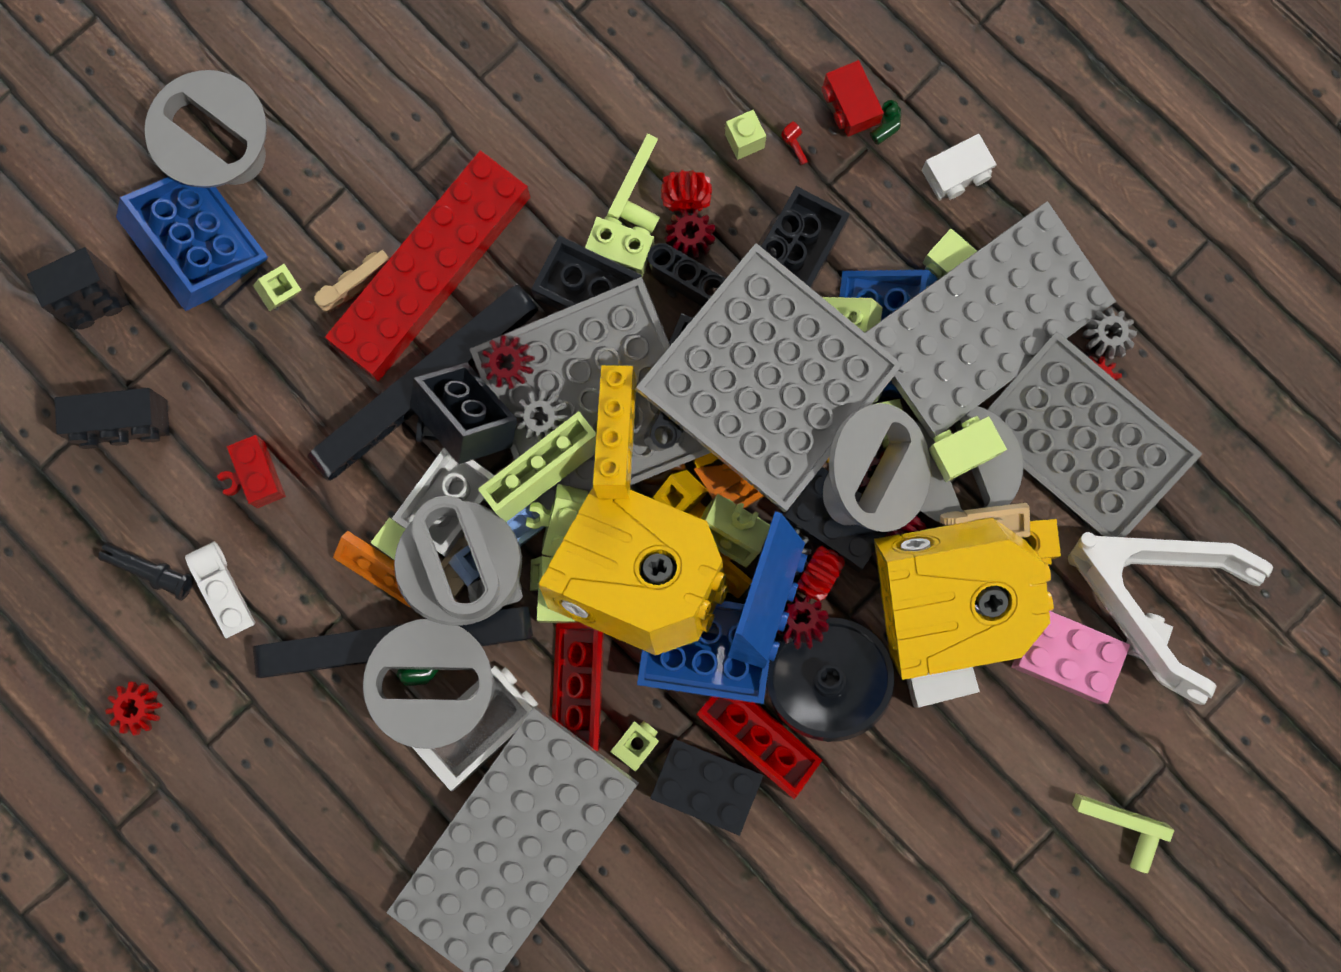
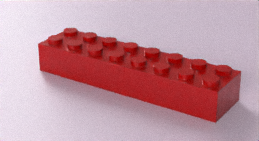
[325,150,531,382]

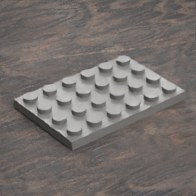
[987,331,1202,538]

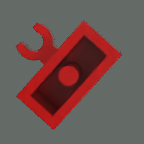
[217,435,286,509]

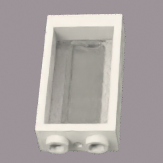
[412,666,538,791]

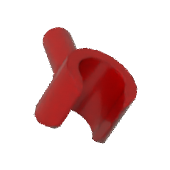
[781,121,808,165]

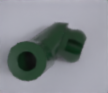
[870,100,902,145]
[397,669,439,686]

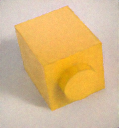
[653,470,708,513]

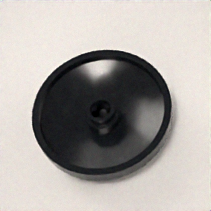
[767,618,894,742]

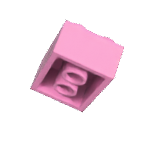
[1011,611,1130,704]

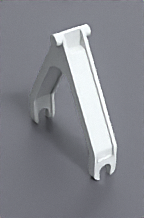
[1068,532,1273,705]

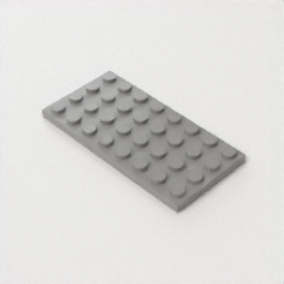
[865,201,1116,438]
[386,706,639,972]

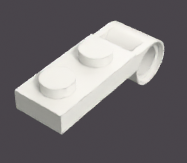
[185,541,256,638]

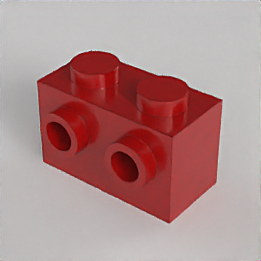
[821,60,884,137]

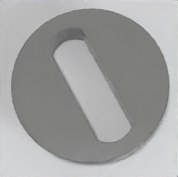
[145,70,267,188]
[823,403,931,532]
[916,406,1023,525]
[394,496,522,626]
[363,619,495,749]

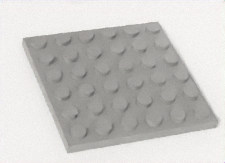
[635,243,903,512]
[470,277,711,510]

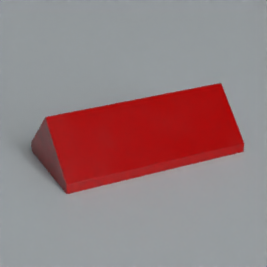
[552,622,604,751]
[696,696,823,799]

